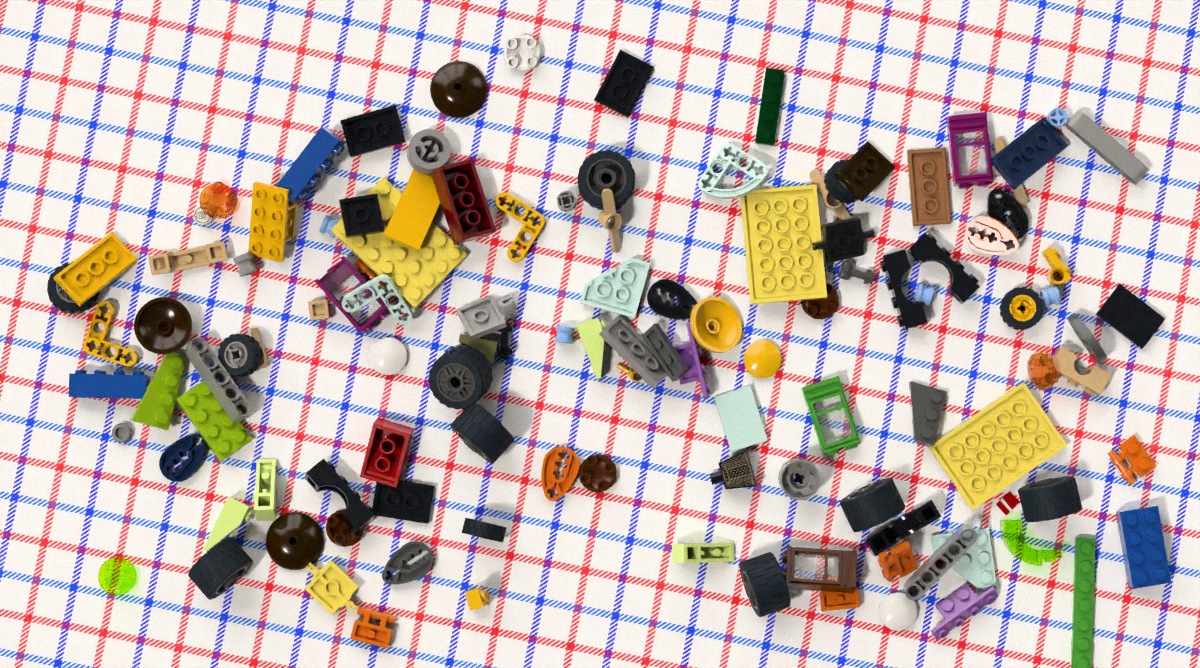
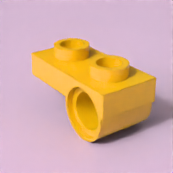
[1041,246,1072,286]
[465,586,490,610]

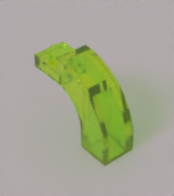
[1000,520,1062,566]

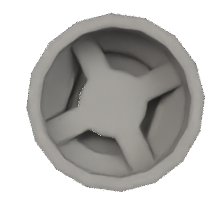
[557,191,576,212]
[233,252,258,277]

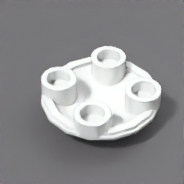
[503,34,541,72]
[369,337,407,375]
[879,592,918,631]

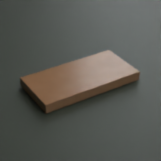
[907,148,951,227]

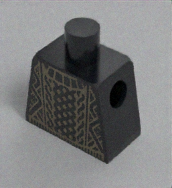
[709,450,757,489]

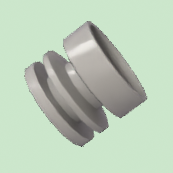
[778,458,821,500]

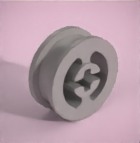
[407,129,451,175]

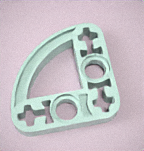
[698,144,769,199]

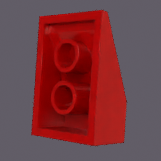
[360,418,415,488]

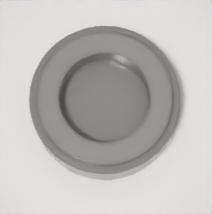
[112,423,132,443]

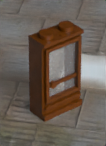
[782,546,857,593]

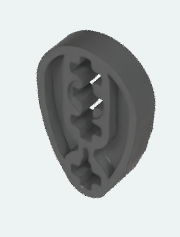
[1067,313,1108,364]
[382,541,434,584]

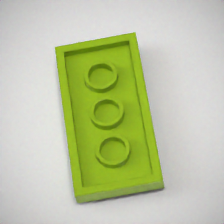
[176,380,253,462]

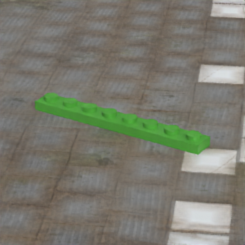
[1071,537,1096,668]

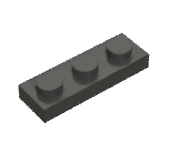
[642,323,689,382]

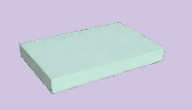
[714,386,768,452]

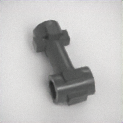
[838,262,875,285]

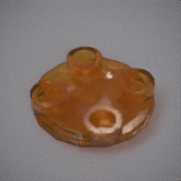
[199,181,238,219]
[1027,353,1059,390]

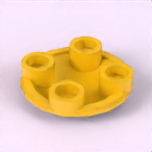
[743,340,782,378]

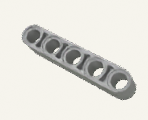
[1065,110,1149,185]
[185,337,251,423]
[903,524,977,601]

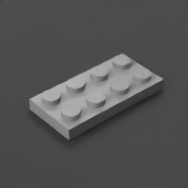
[599,315,668,389]

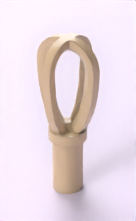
[250,328,269,369]

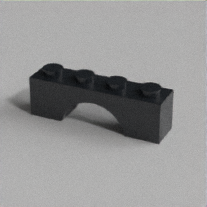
[907,233,980,304]
[880,249,928,330]
[304,458,375,535]
[863,500,942,556]

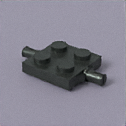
[812,217,875,263]

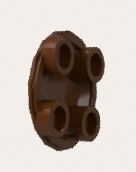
[801,283,839,320]
[579,454,617,493]
[325,510,364,547]

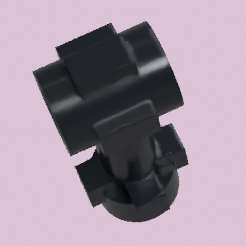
[498,323,512,359]

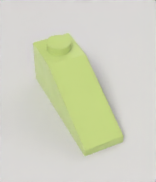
[577,317,606,380]
[254,459,277,521]
[203,497,252,551]
[672,542,734,563]

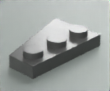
[909,381,947,447]

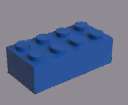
[276,127,346,202]
[1116,506,1171,589]

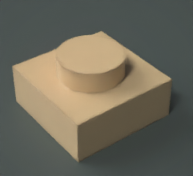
[308,299,330,321]

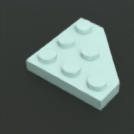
[580,258,650,319]
[931,528,997,588]

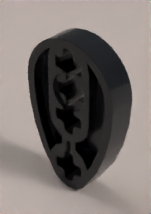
[987,189,1029,242]
[647,279,697,320]

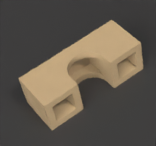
[1047,347,1112,397]

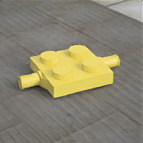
[304,560,359,615]

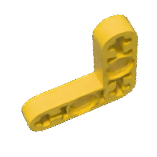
[495,192,545,263]
[83,301,138,367]

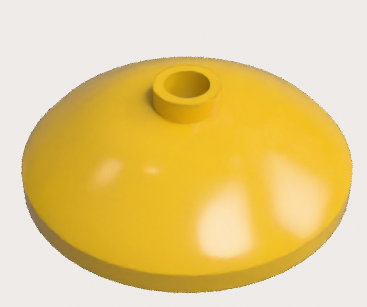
[690,296,742,353]

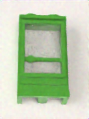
[801,376,861,456]

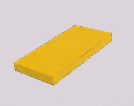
[383,169,440,252]
[54,232,138,307]

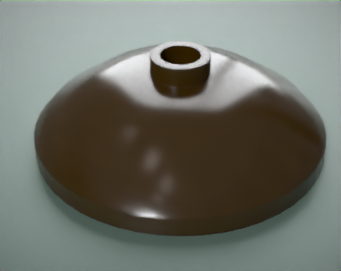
[430,61,487,118]
[134,297,192,355]
[266,512,324,570]

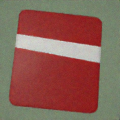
[996,492,1019,515]

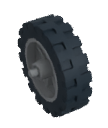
[47,262,99,315]

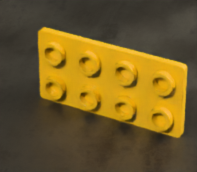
[248,182,297,262]

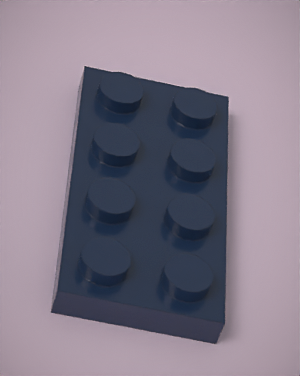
[989,117,1068,190]

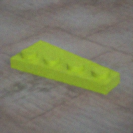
[130,352,186,431]

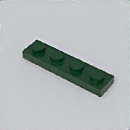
[755,68,785,146]

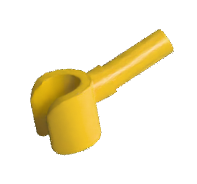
[616,363,638,382]

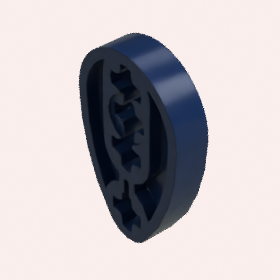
[159,433,207,482]

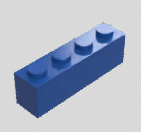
[68,370,150,399]

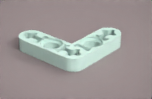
[342,274,413,325]

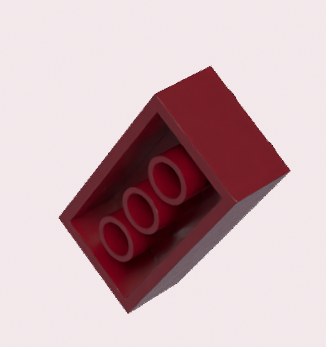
[431,159,496,245]

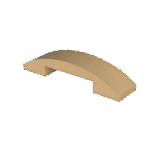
[148,241,228,275]

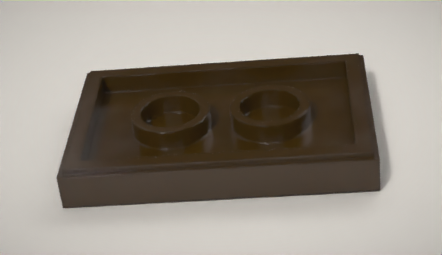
[834,141,895,201]

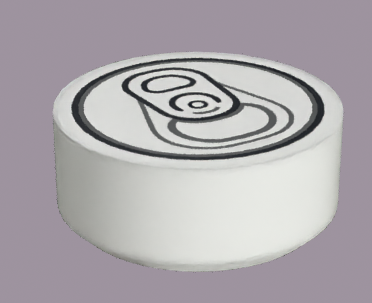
[193,206,213,225]

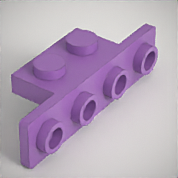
[674,323,710,399]
[931,583,998,640]

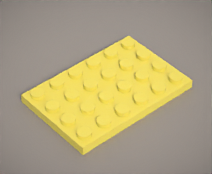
[330,177,467,309]
[740,185,827,305]
[928,382,1068,510]

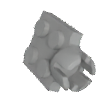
[456,295,518,341]

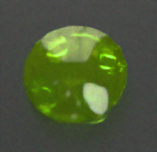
[98,557,137,595]

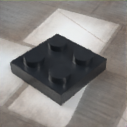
[339,194,384,238]

